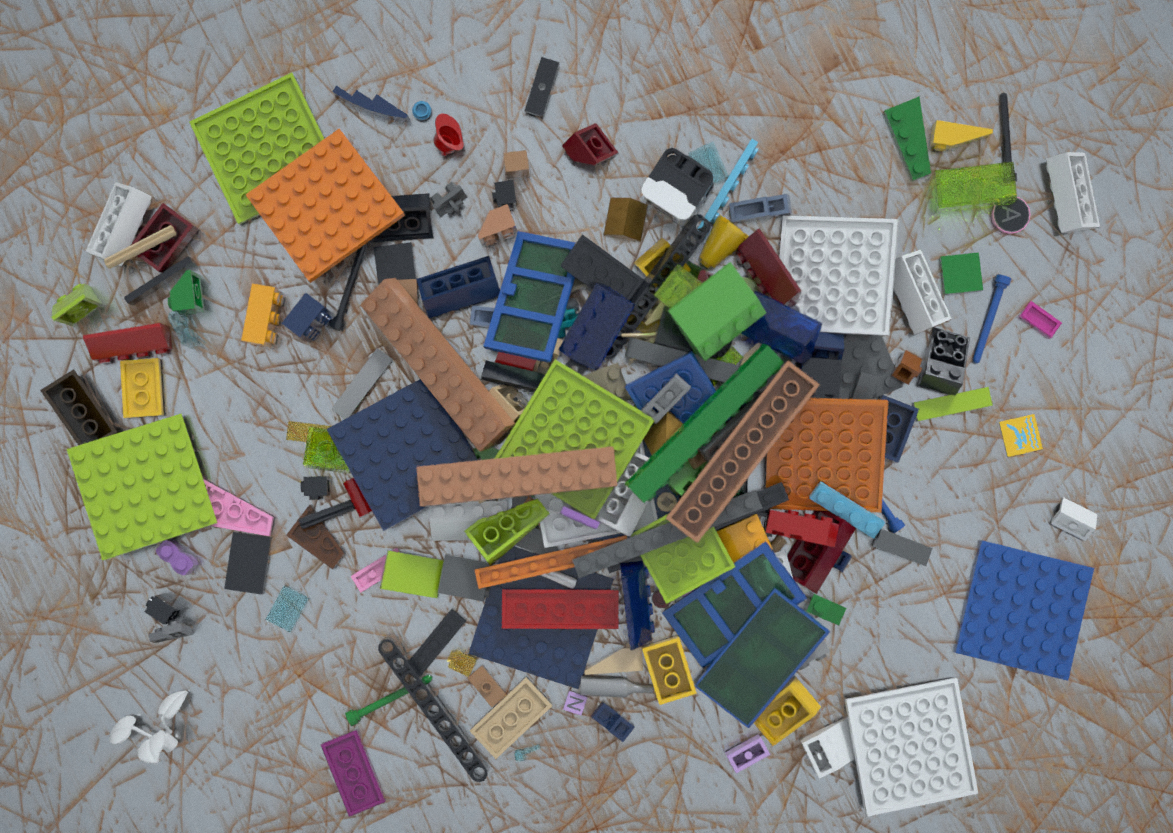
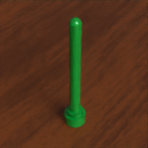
[345,675,432,727]

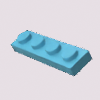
[809,481,885,539]

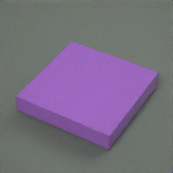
[560,506,600,529]

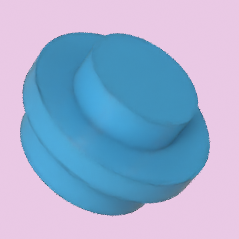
[412,101,431,120]

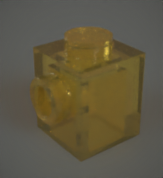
[447,648,478,677]

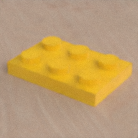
[120,358,164,418]

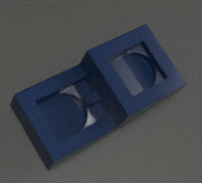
[591,701,635,742]

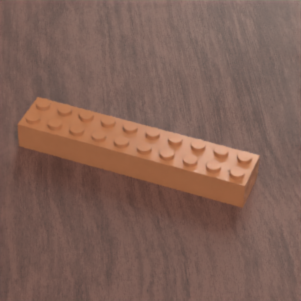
[360,278,515,452]
[666,361,819,543]
[417,447,618,507]

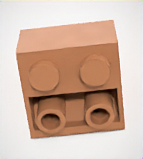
[478,204,517,246]

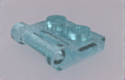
[168,311,198,348]

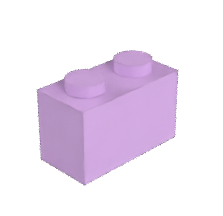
[725,734,770,774]

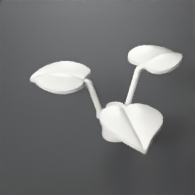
[109,691,188,764]

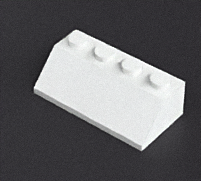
[1046,152,1100,233]
[85,182,152,266]
[893,250,952,335]
[595,452,649,537]
[430,501,508,541]

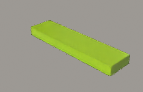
[913,387,993,421]

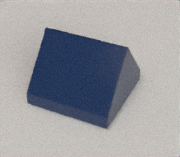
[833,551,852,573]

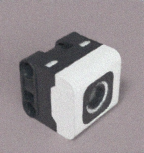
[642,148,714,226]

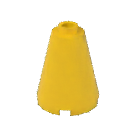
[699,214,749,269]

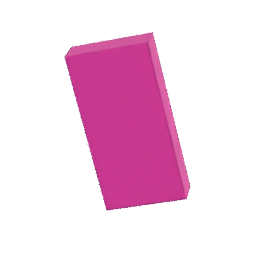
[1019,301,1062,339]

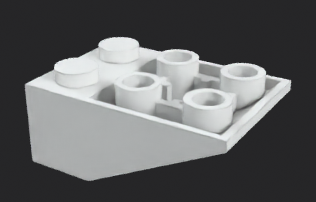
[799,717,855,779]

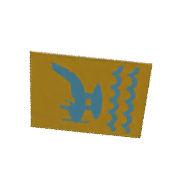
[999,414,1043,457]

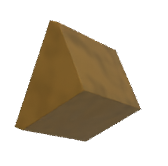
[604,197,648,242]

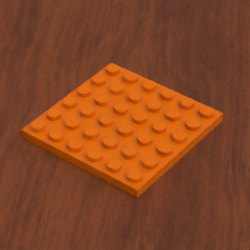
[246,129,405,283]
[766,398,888,513]

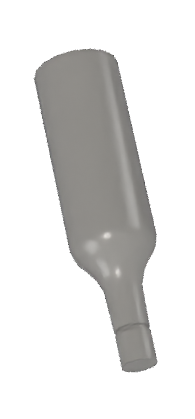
[580,676,653,698]

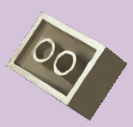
[584,362,631,402]

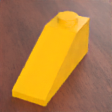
[929,120,993,151]

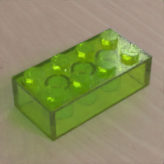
[934,162,1017,212]

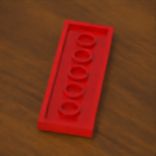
[502,589,619,629]

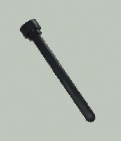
[1000,92,1017,183]
[329,244,367,332]

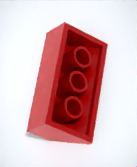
[83,323,173,364]

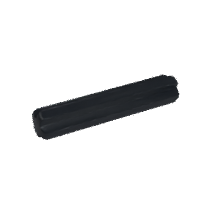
[299,500,355,529]

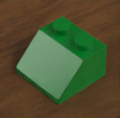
[168,270,204,315]

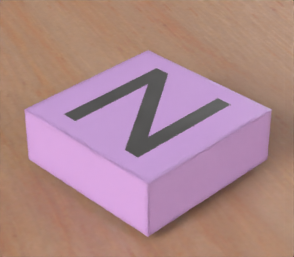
[563,690,587,715]

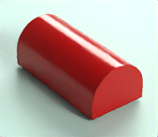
[343,478,372,518]

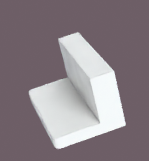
[1051,498,1097,541]

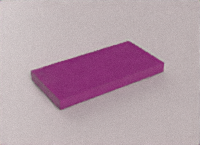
[321,729,386,817]

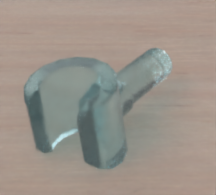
[514,744,541,762]

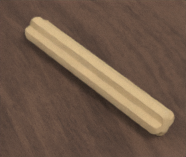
[104,226,176,269]

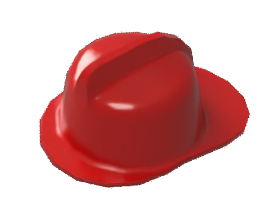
[433,113,464,156]

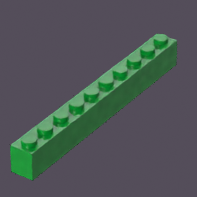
[624,344,784,503]

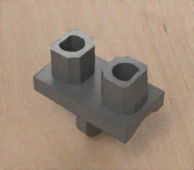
[430,182,467,217]

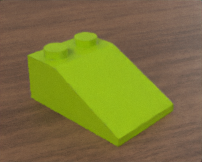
[51,284,103,326]

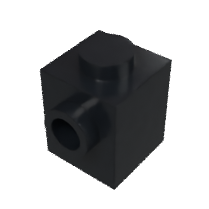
[492,180,517,210]
[300,476,330,500]

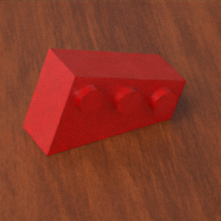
[766,510,839,547]

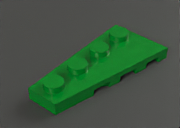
[883,96,931,181]

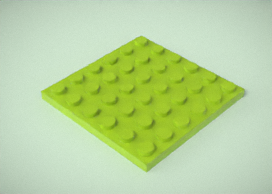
[189,73,325,225]
[494,359,654,520]
[67,414,217,561]

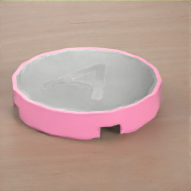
[991,196,1031,234]

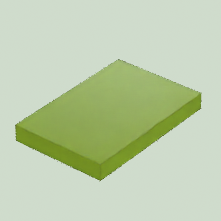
[380,550,444,598]

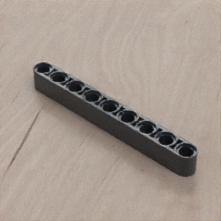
[597,214,711,359]
[378,637,488,782]

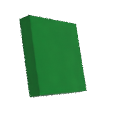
[940,252,983,295]

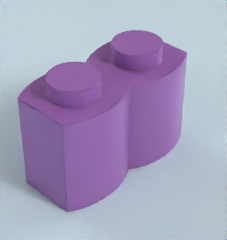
[156,539,199,576]

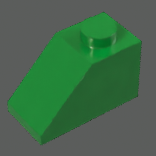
[804,593,847,626]

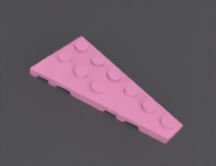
[203,479,274,536]

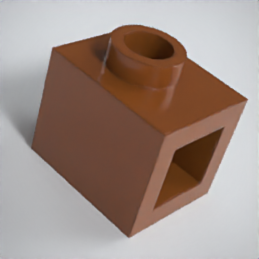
[892,350,922,385]

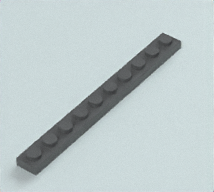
[572,490,762,578]

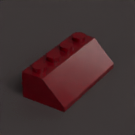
[736,228,801,315]
[787,510,856,594]

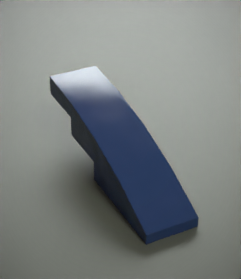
[332,85,410,123]

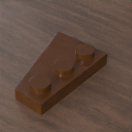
[286,504,345,570]

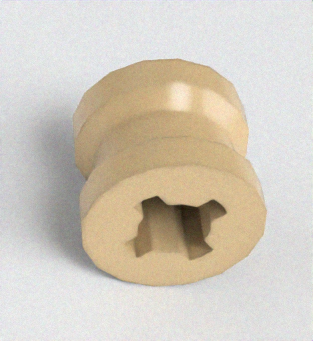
[657,492,677,512]

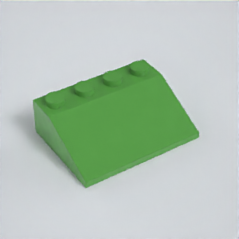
[668,262,766,361]

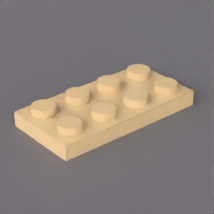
[470,677,553,759]

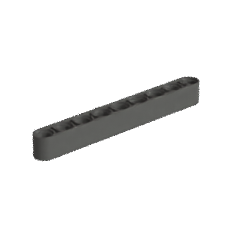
[625,337,776,392]

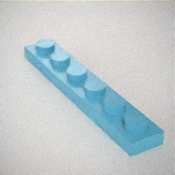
[698,139,759,240]

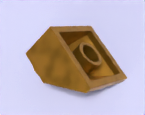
[644,411,683,455]

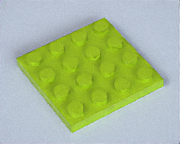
[631,514,735,604]

